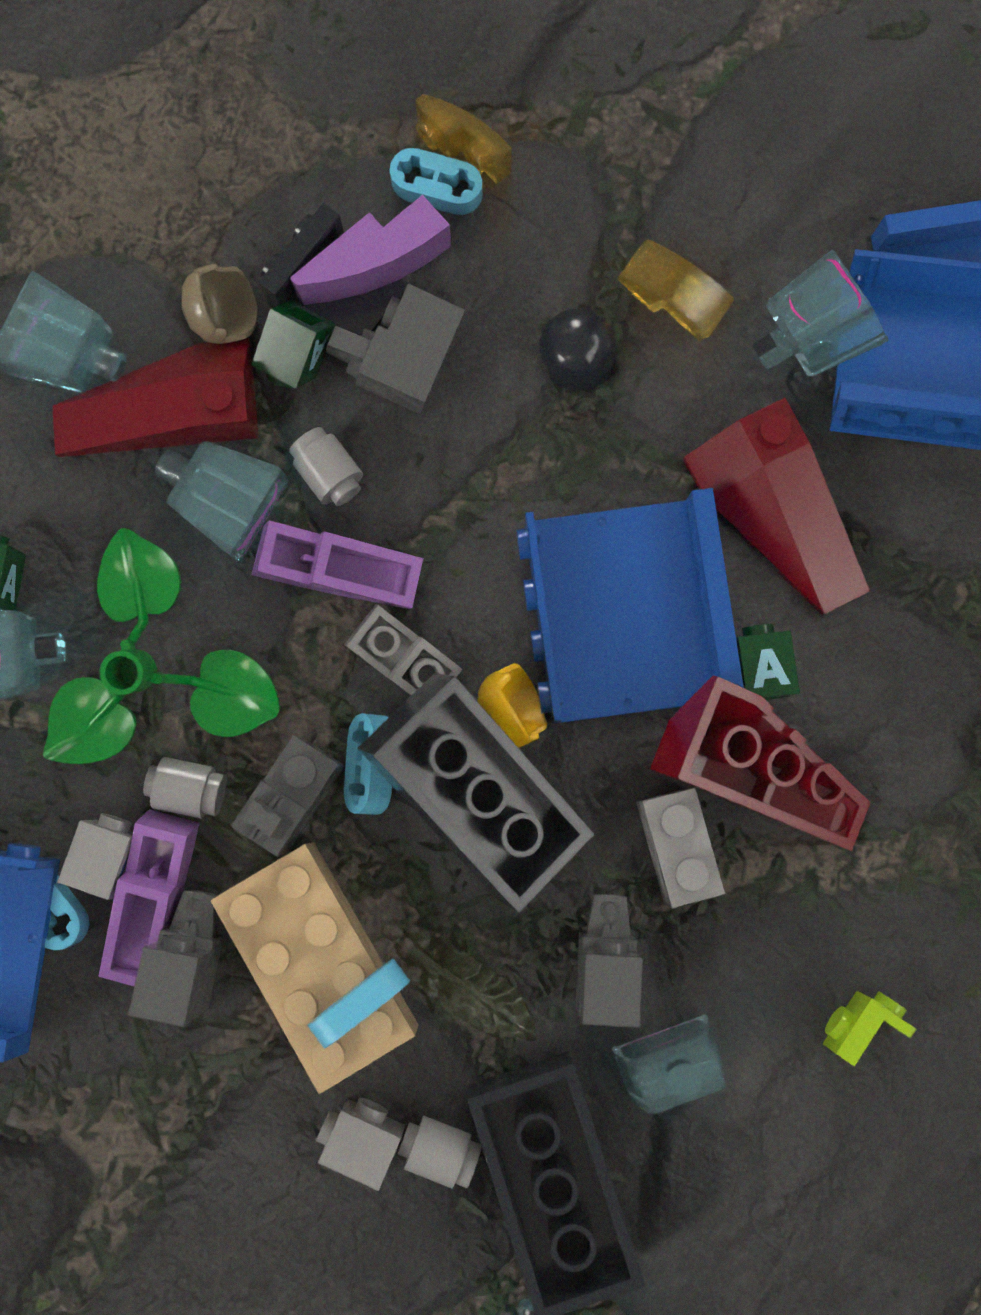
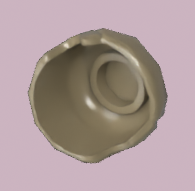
[181,264,258,344]

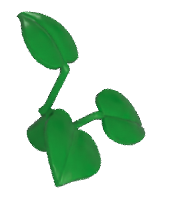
[43,528,280,764]

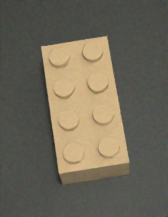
[210,842,419,1094]

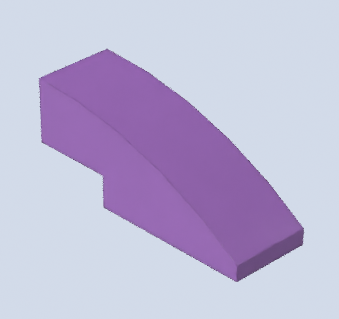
[290,195,451,305]
[252,520,423,609]
[98,809,199,986]

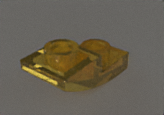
[415,94,512,184]
[617,239,735,341]

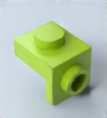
[823,991,916,1067]

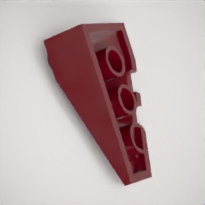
[52,338,259,457]
[683,397,870,615]
[650,675,871,851]

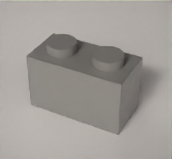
[636,788,725,908]

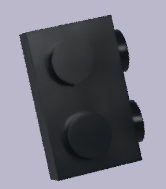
[259,203,405,336]

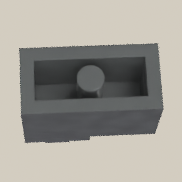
[326,283,465,414]
[231,735,345,857]
[128,889,224,1027]
[576,893,643,1028]

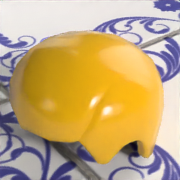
[477,663,547,748]

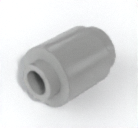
[289,427,363,506]
[143,757,227,819]
[397,1115,482,1189]

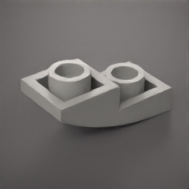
[344,604,462,696]

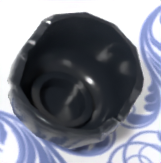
[539,307,617,392]

